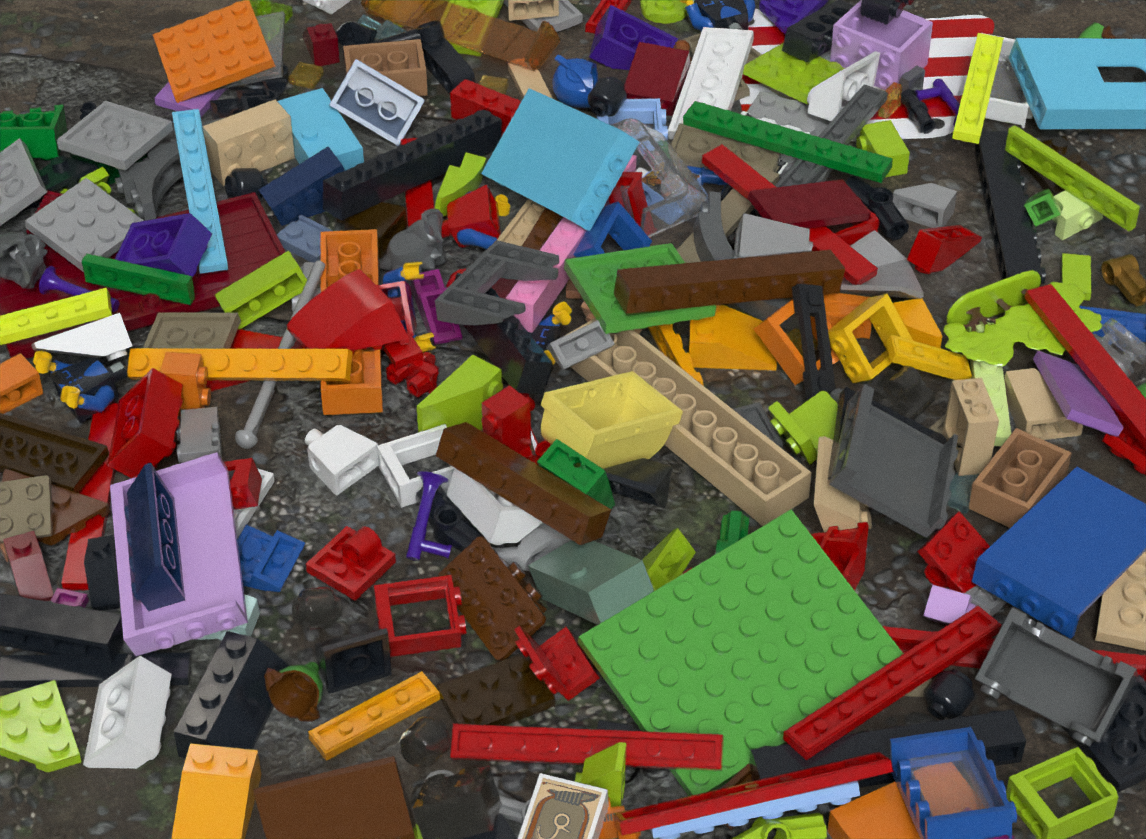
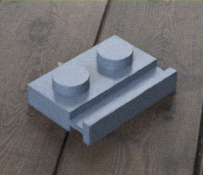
[277,215,333,262]

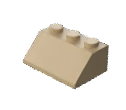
[814,436,872,532]

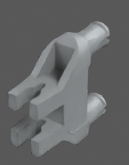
[493,523,571,571]

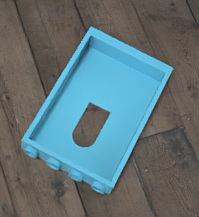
[1009,38,1146,129]

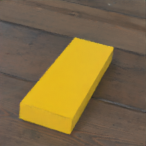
[886,335,972,380]

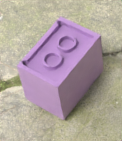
[830,0,933,95]

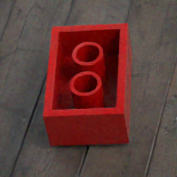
[107,368,183,478]

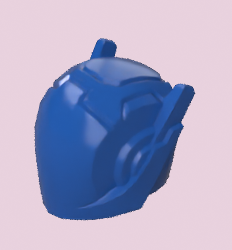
[552,54,598,108]

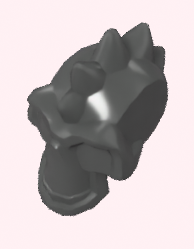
[379,209,446,273]
[0,233,48,289]

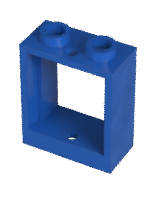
[573,202,652,258]

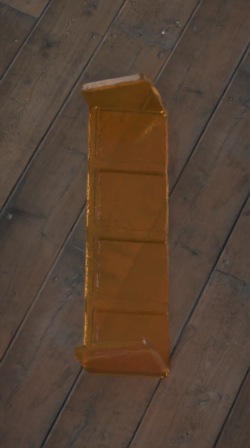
[361,0,560,72]

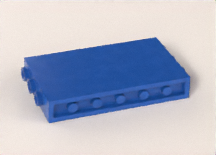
[972,467,1146,639]

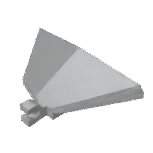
[840,230,924,299]

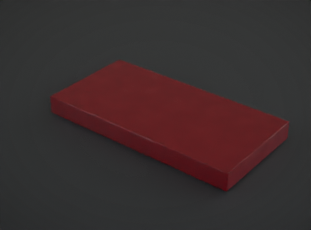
[747,179,871,229]

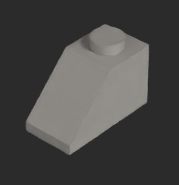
[893,183,957,228]

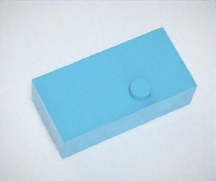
[277,88,364,171]

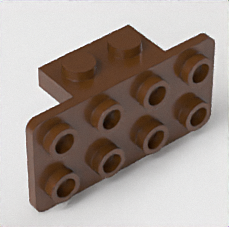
[437,536,547,661]

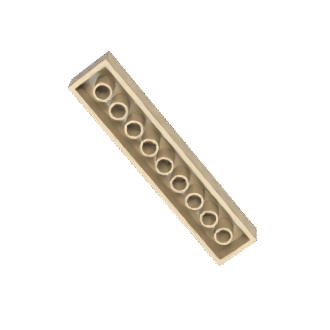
[564,318,811,526]

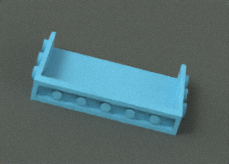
[481,88,640,232]

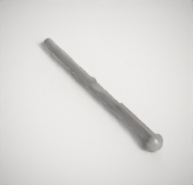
[235,260,325,449]

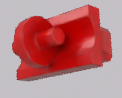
[386,352,439,398]

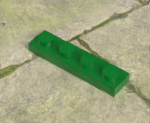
[82,253,195,305]

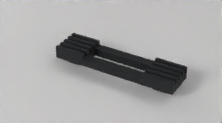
[792,284,836,401]

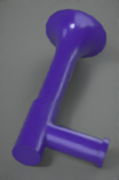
[915,79,960,127]
[39,266,119,324]
[406,471,452,561]

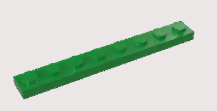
[683,101,893,183]

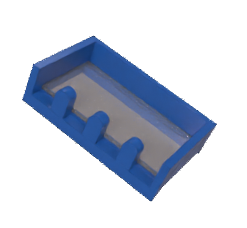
[890,727,1017,839]

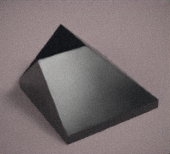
[604,458,672,509]

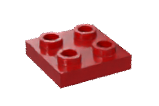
[917,511,990,593]
[306,526,396,601]

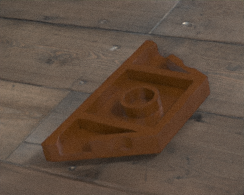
[2,469,110,546]

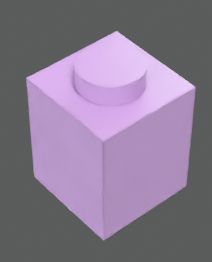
[924,585,976,625]

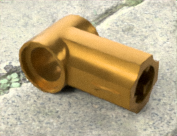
[1101,254,1146,307]

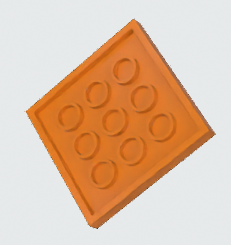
[152,0,275,103]

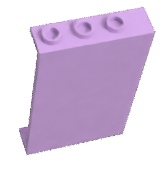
[110,452,248,656]

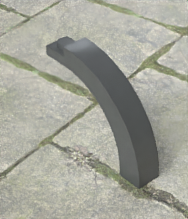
[693,191,800,332]

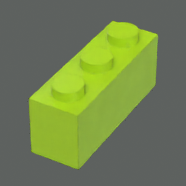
[215,250,307,329]

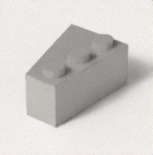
[176,407,222,463]

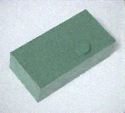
[528,540,654,625]

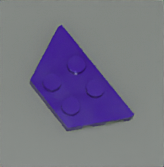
[759,0,829,35]

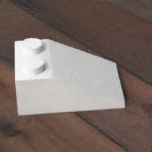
[32,313,132,361]

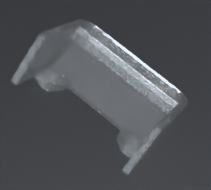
[611,118,708,237]

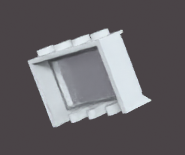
[981,33,1033,128]

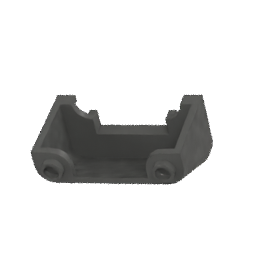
[975,607,1139,747]

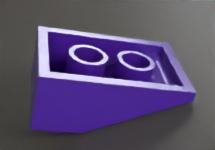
[589,5,678,70]
[115,213,212,277]

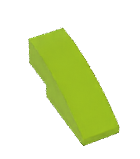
[435,153,487,217]

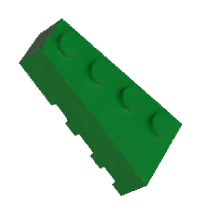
[0,104,67,160]

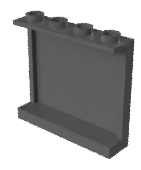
[829,383,959,538]

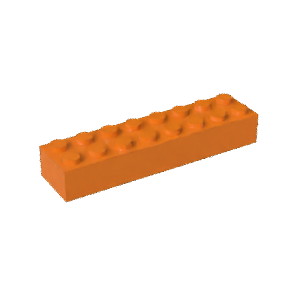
[320,229,383,415]

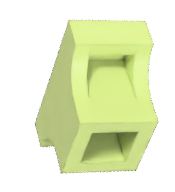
[1052,190,1103,240]

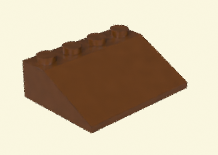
[253,756,418,839]

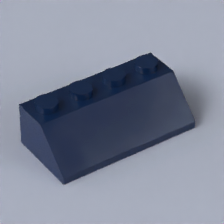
[124,463,185,612]

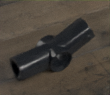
[846,175,909,241]
[415,486,492,552]

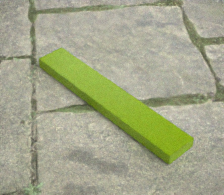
[1005,125,1140,232]

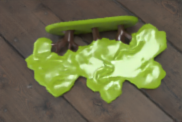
[943,270,1102,367]

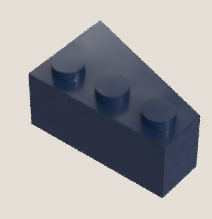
[259,146,345,226]

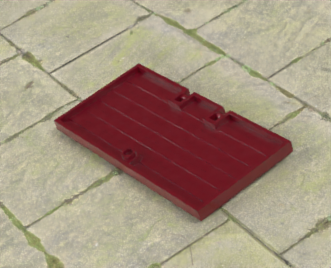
[0,192,285,359]

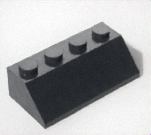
[174,631,290,759]

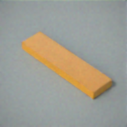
[308,671,440,761]

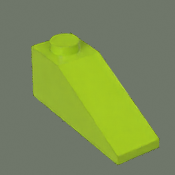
[642,528,696,591]

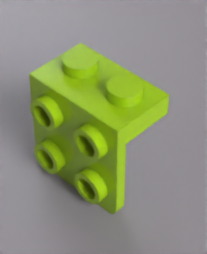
[768,391,838,464]

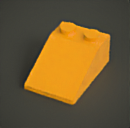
[689,304,777,371]
[171,744,261,839]

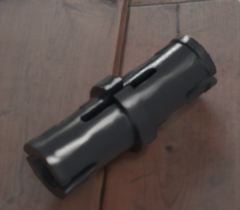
[899,89,936,134]

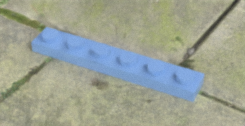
[649,781,860,839]

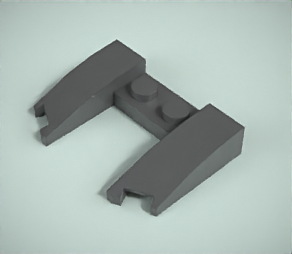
[435,240,560,325]

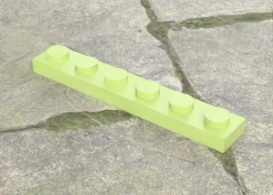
[966,321,1011,446]

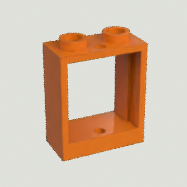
[754,299,839,385]

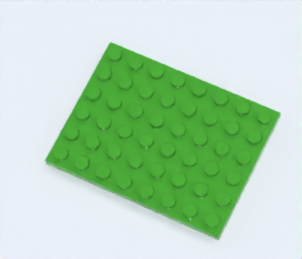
[577,509,903,796]

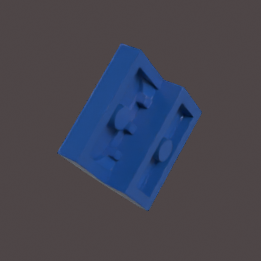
[237,525,305,592]

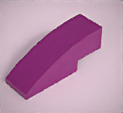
[411,269,462,345]

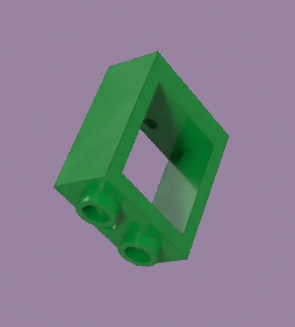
[537,439,615,509]

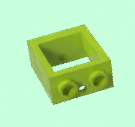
[1006,747,1119,839]

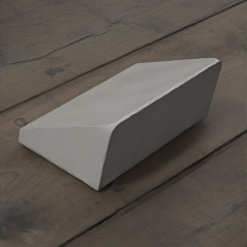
[546,320,615,370]

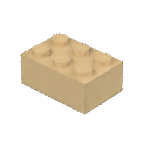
[203,99,295,186]

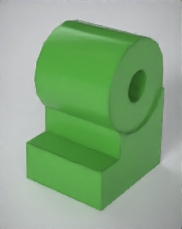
[1024,189,1061,227]

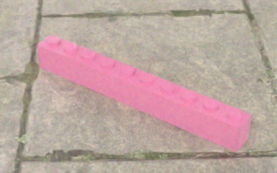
[506,155,637,333]

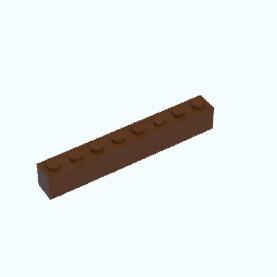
[614,250,845,314]

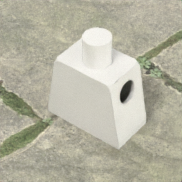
[305,425,379,495]

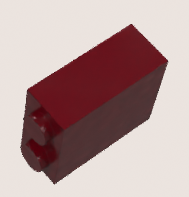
[624,42,690,116]

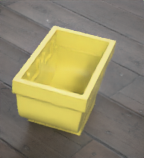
[541,371,683,469]

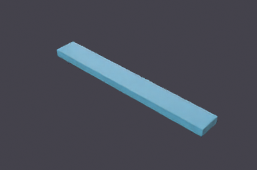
[172,109,228,274]

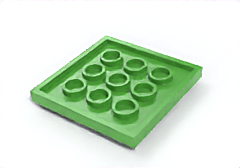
[564,243,716,334]

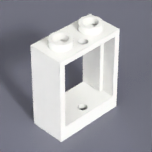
[377,424,454,508]

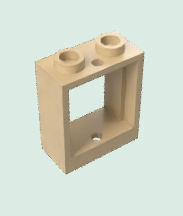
[942,378,999,476]

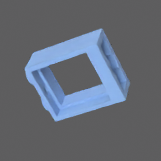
[596,98,668,153]

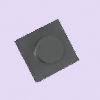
[899,65,925,97]

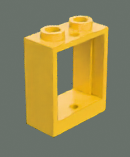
[828,293,913,383]

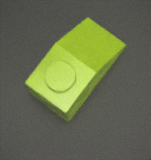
[575,742,626,807]

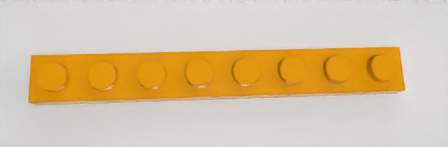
[127,348,353,381]

